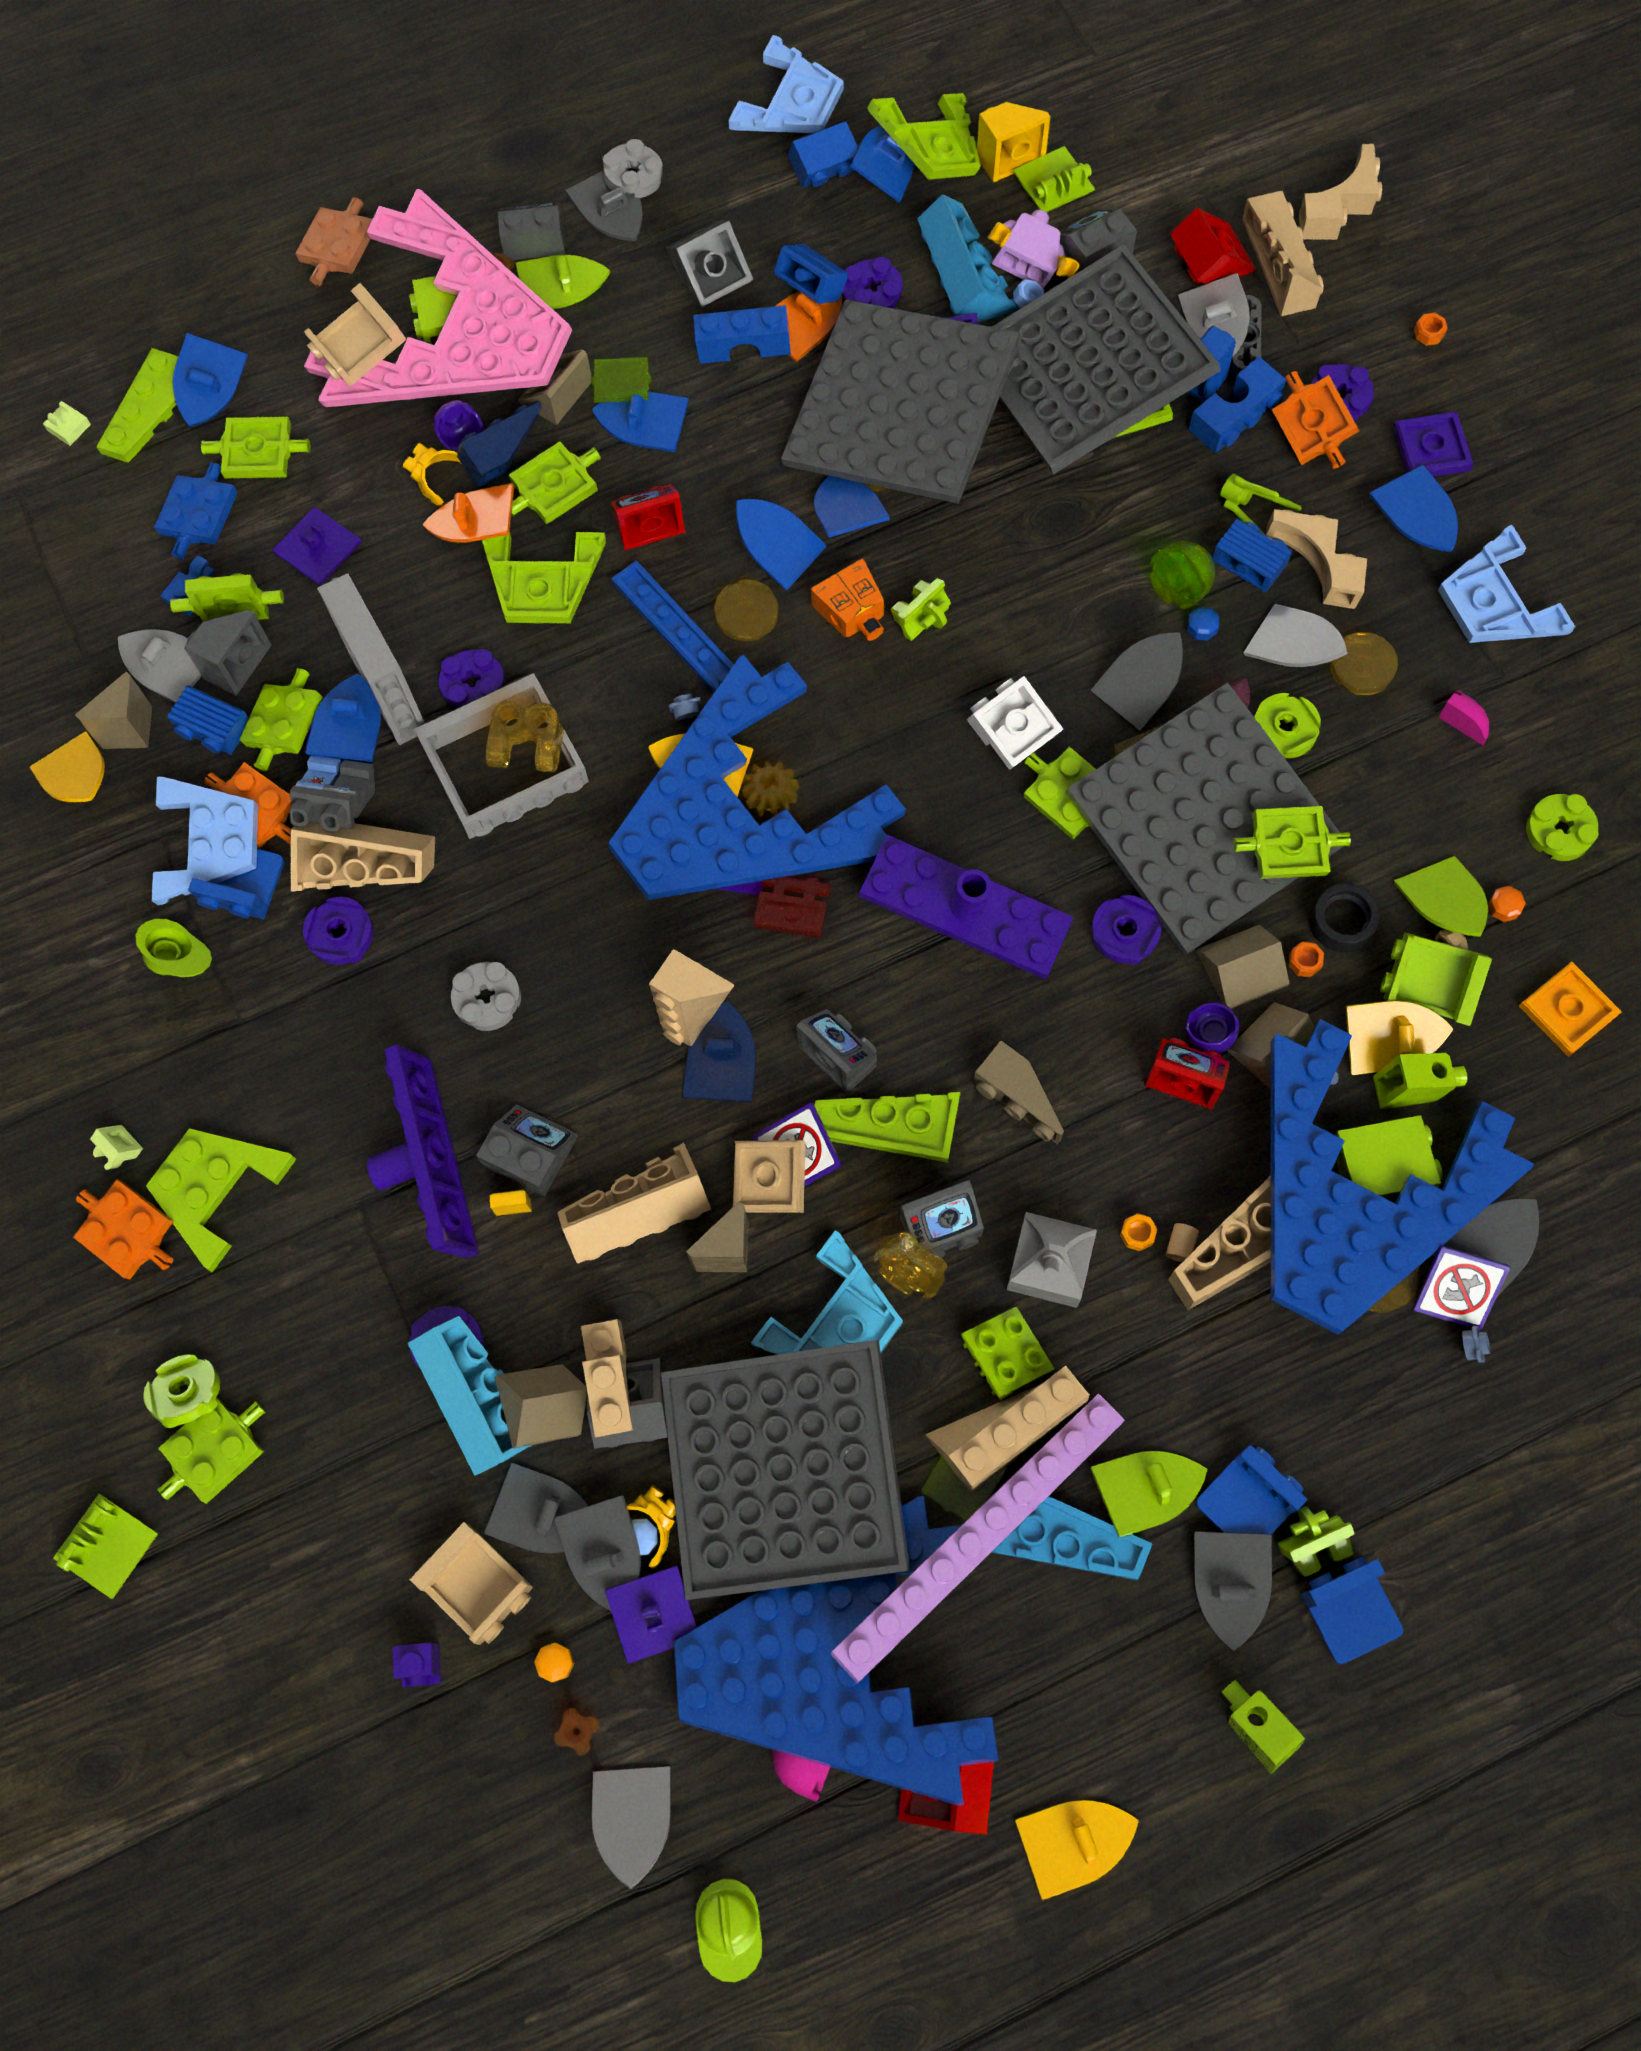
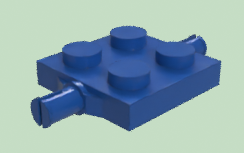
[154,462,238,560]

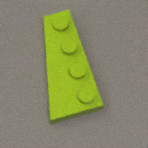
[97,348,179,463]
[815,1092,960,1163]

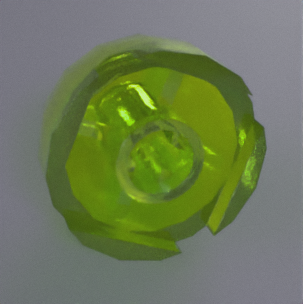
[1150,540,1216,609]

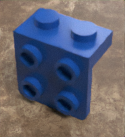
[188,849,284,920]
[1196,1445,1308,1534]
[1300,1556,1403,1664]

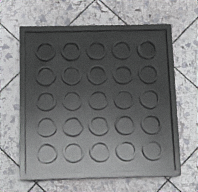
[992,244,1221,475]
[781,300,1021,504]
[1065,682,1344,956]
[661,1340,910,1600]

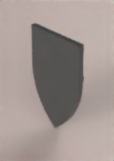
[565,170,643,241]
[1091,633,1183,731]
[1433,1198,1539,1297]
[484,1463,588,1554]
[554,1495,641,1611]
[1194,1531,1272,1651]

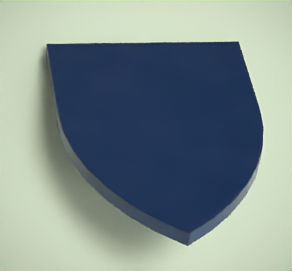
[683,1001,756,1103]

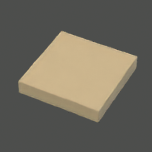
[733,1140,805,1213]

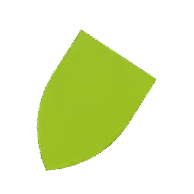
[516,255,610,309]
[1394,856,1488,937]
[1090,1451,1207,1538]

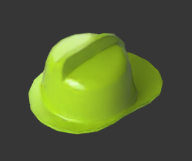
[135,919,212,977]
[696,1879,762,1982]

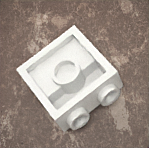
[967,676,1063,770]

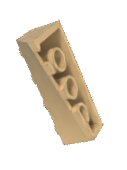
[1242,191,1323,316]
[291,822,435,892]
[649,949,734,1046]
[557,1143,711,1264]
[1168,1175,1271,1310]
[926,1366,1089,1495]

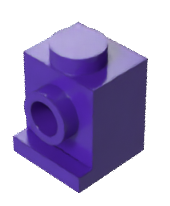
[393,1643,441,1688]

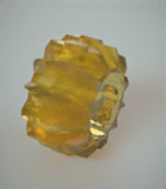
[742,759,799,817]

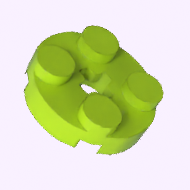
[1254,693,1321,759]
[1526,794,1599,861]
[144,1354,220,1428]

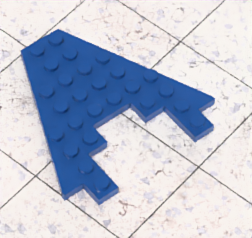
[674,1496,999,1806]

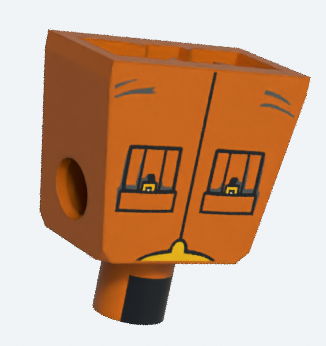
[811,558,884,641]

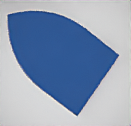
[850,125,914,202]
[173,333,248,427]
[592,391,689,453]
[1369,465,1458,552]
[814,476,890,538]
[736,499,827,591]
[306,674,381,762]

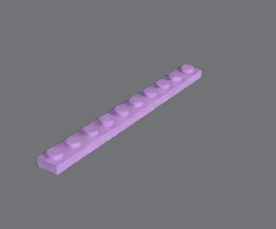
[831,1393,1125,1684]

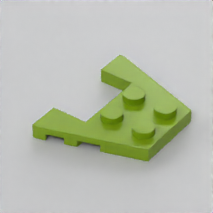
[867,93,981,180]
[482,532,606,623]
[146,1129,296,1273]

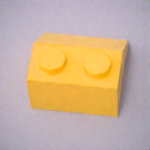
[977,102,1050,183]

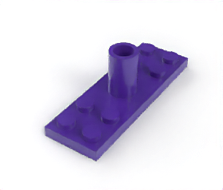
[859,835,1074,980]
[367,1044,479,1258]

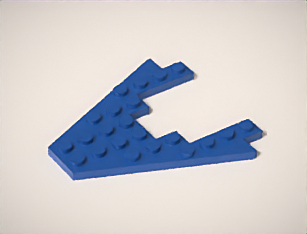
[608,655,906,900]
[1270,1019,1534,1335]

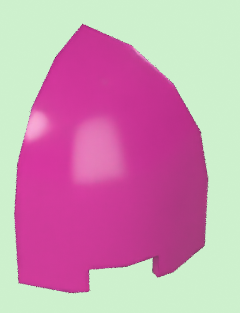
[1439,690,1489,746]
[772,1750,830,1802]

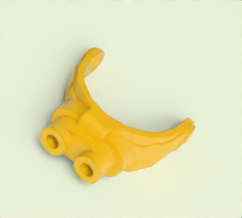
[402,442,461,506]
[627,1485,676,1569]

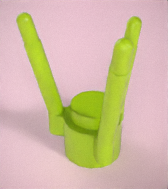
[1220,473,1301,535]

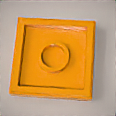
[1519,961,1622,1057]

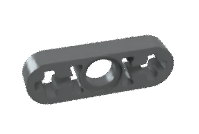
[1230,295,1262,377]

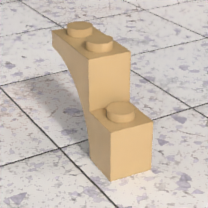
[1299,144,1382,239]
[1266,509,1367,609]
[581,1319,634,1438]

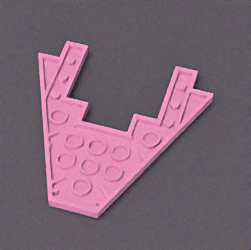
[304,189,572,407]

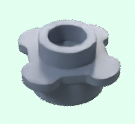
[669,694,701,720]
[1462,1326,1490,1363]

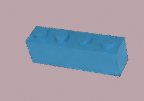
[918,194,1020,322]

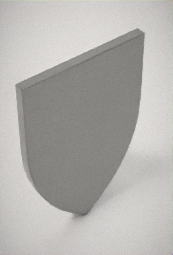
[1178,273,1250,358]
[1243,604,1348,667]
[118,629,201,702]
[592,1766,671,1889]

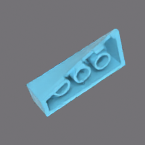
[408,1316,532,1476]

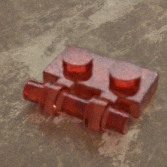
[753,876,831,938]

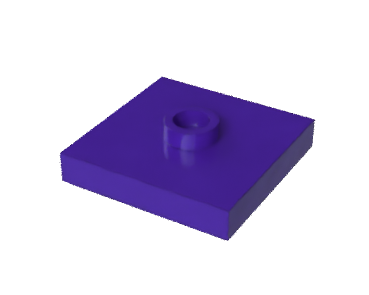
[1393,411,1474,477]

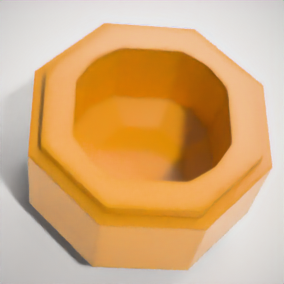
[1120,1213,1157,1251]
[534,1643,574,1683]

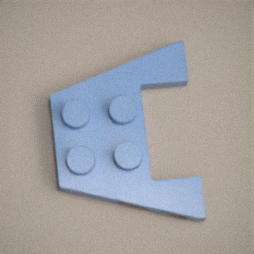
[728,35,844,133]
[1438,525,1575,643]
[152,777,258,905]

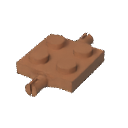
[295,197,373,286]

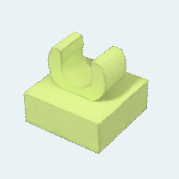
[43,401,91,446]
[90,1125,143,1170]

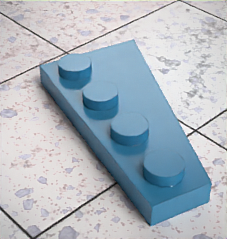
[991,1496,1152,1580]

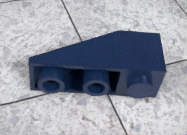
[457,402,542,488]

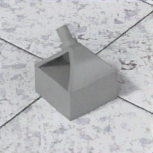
[1007,1212,1097,1308]

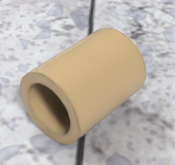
[1166,1223,1199,1262]

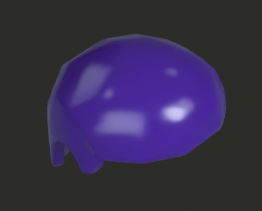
[433,400,484,453]
[1185,1002,1239,1054]

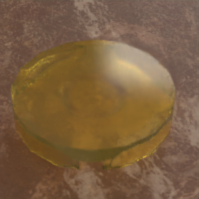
[714,579,779,642]
[1330,632,1398,695]

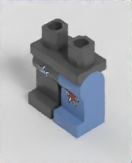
[290,755,375,832]

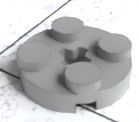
[603,139,663,198]
[451,962,521,1031]

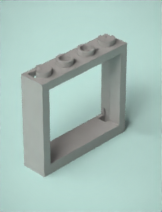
[317,573,425,745]
[414,673,589,839]

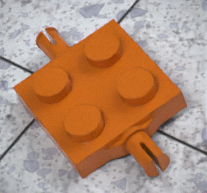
[1272,371,1359,469]
[204,762,291,849]
[73,1180,174,1279]

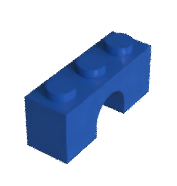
[694,305,791,364]
[1189,357,1287,454]

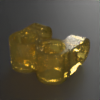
[486,700,564,772]

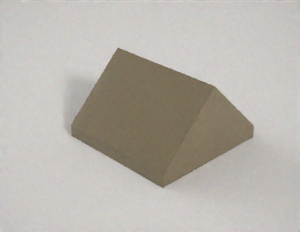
[517,349,592,425]
[75,672,152,749]
[1196,925,1289,1009]
[1227,1002,1315,1089]
[686,1201,749,1272]
[495,1364,587,1449]

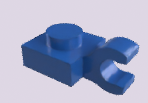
[160,555,215,617]

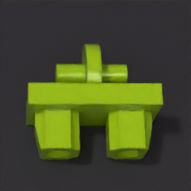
[891,578,951,641]
[1277,1506,1355,1576]

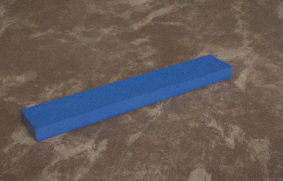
[611,560,734,693]

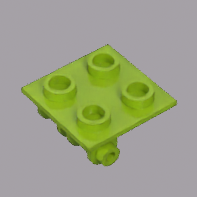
[1013,146,1095,213]
[961,1307,1054,1400]
[53,1494,158,1599]

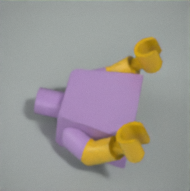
[987,210,1080,289]

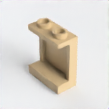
[304,283,407,387]
[410,1522,533,1645]

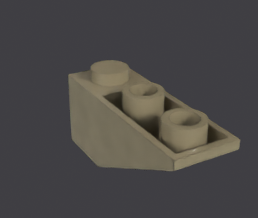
[974,1041,1064,1145]

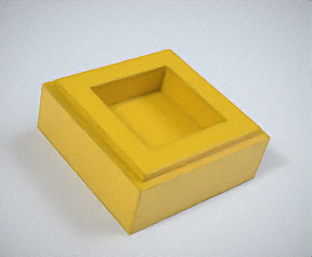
[490,1190,532,1216]

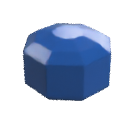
[1187,607,1219,641]

